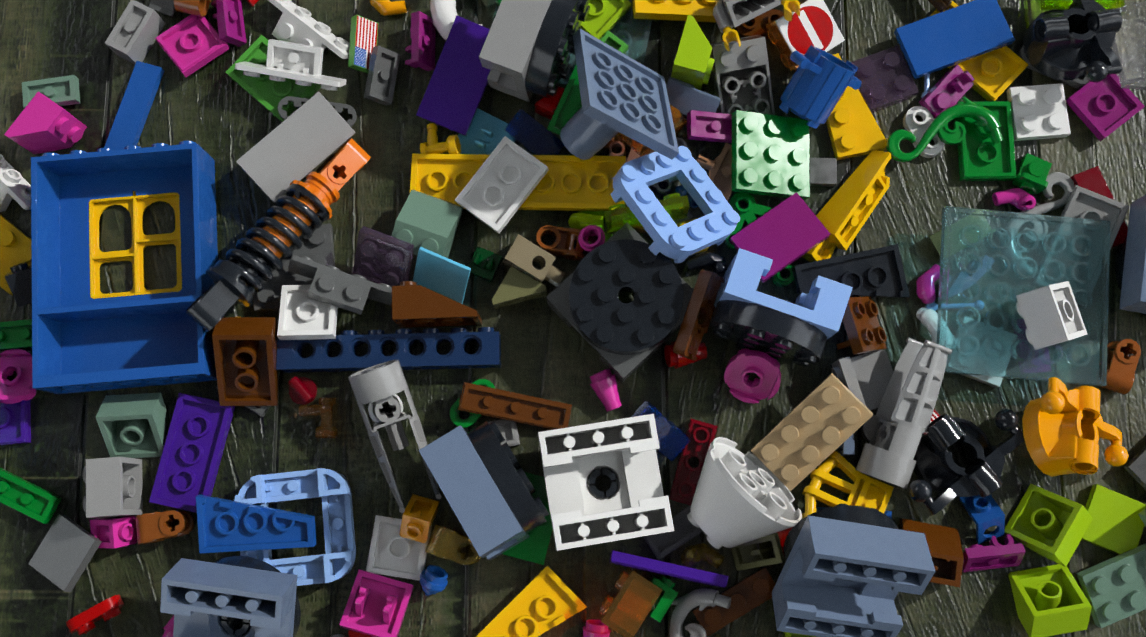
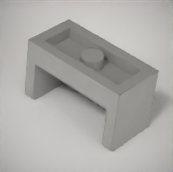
[105,0,166,64]

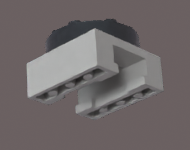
[479,0,590,102]

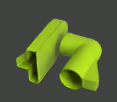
[568,211,609,231]

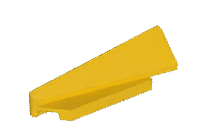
[801,150,892,262]

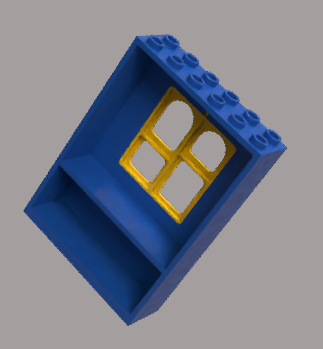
[31,141,218,394]

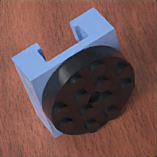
[710,248,853,367]

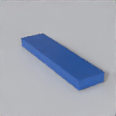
[104,61,164,150]

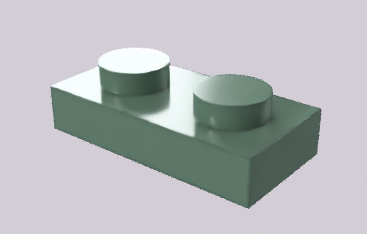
[22,75,80,108]

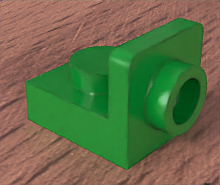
[1012,153,1052,195]
[648,575,678,623]

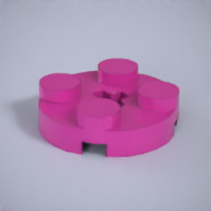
[724,348,781,403]
[0,349,37,404]

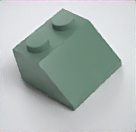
[389,190,463,258]
[96,393,168,458]

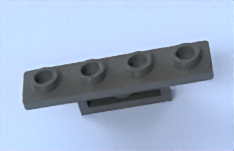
[288,255,392,315]

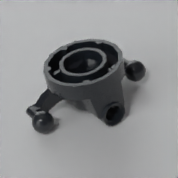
[1022,0,1122,83]
[908,409,1025,515]

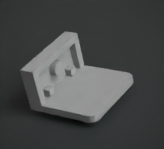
[832,349,893,410]

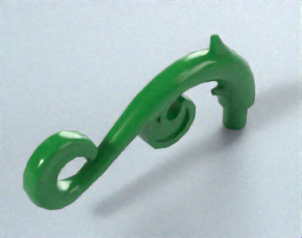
[886,97,1004,163]

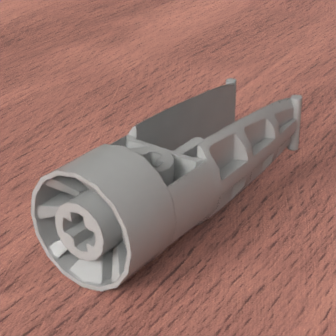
[856,337,952,489]
[348,359,442,513]

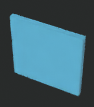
[458,109,521,154]
[413,247,471,304]

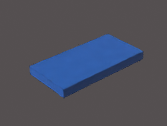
[894,0,1015,79]

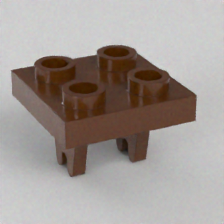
[836,296,887,355]

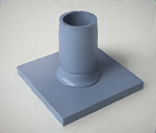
[560,28,679,160]

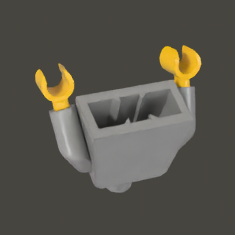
[713,0,800,51]

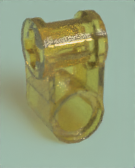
[425,524,481,565]

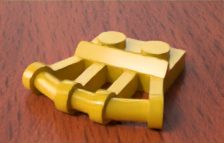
[802,451,894,519]

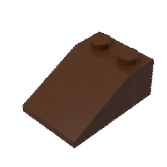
[392,281,482,328]
[212,317,278,406]

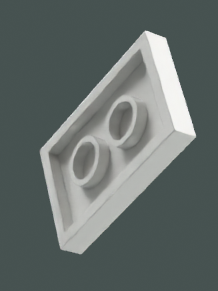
[455,136,549,234]

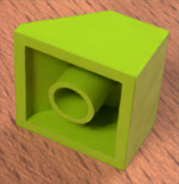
[671,15,715,90]
[1004,484,1093,567]
[1009,564,1092,637]

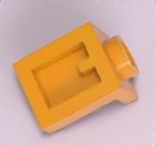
[399,494,439,543]

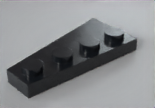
[791,244,910,298]

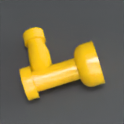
[420,123,461,154]

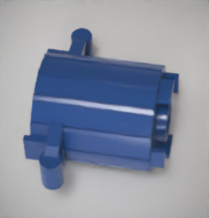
[779,45,862,129]

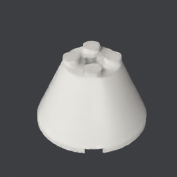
[687,437,802,549]

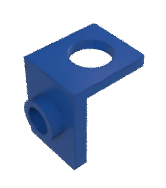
[959,495,1005,544]

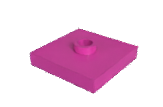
[155,14,229,78]

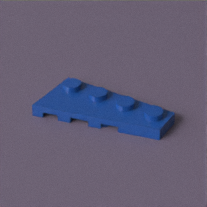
[196,494,316,553]

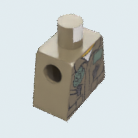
[501,234,565,287]

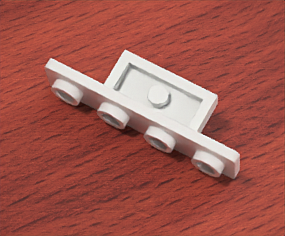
[268,0,350,59]
[235,39,346,91]
[0,154,31,212]

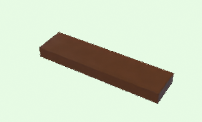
[458,382,572,430]

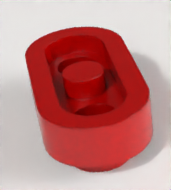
[66,594,124,635]

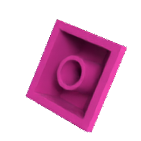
[4,91,87,154]

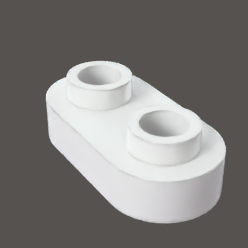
[903,106,944,158]

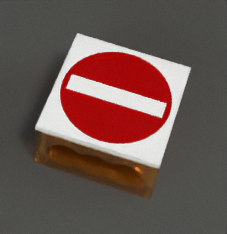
[766,0,845,71]

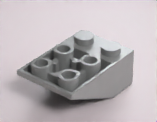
[710,35,775,115]

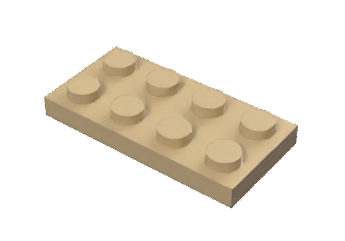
[751,373,873,491]

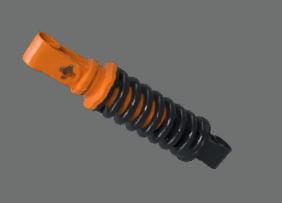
[186,138,371,332]

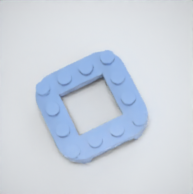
[611,146,740,263]
[234,468,356,586]

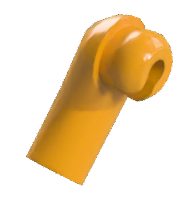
[369,0,407,16]

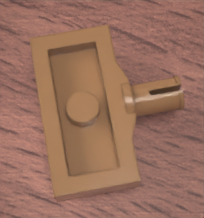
[696,143,733,201]

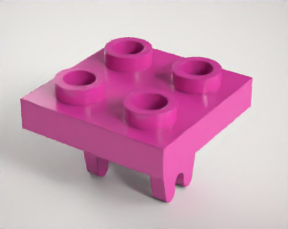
[339,569,414,637]

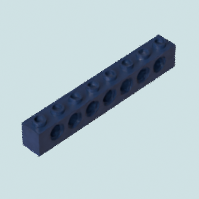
[276,327,501,373]

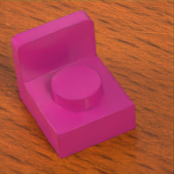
[90,516,137,549]

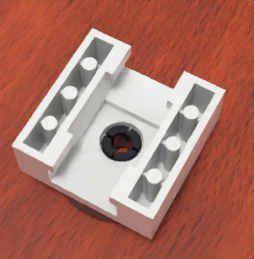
[538,414,674,551]

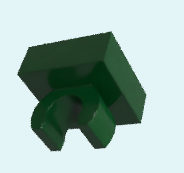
[468,246,503,283]

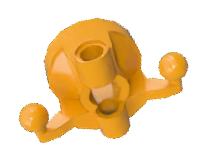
[1022,377,1129,477]

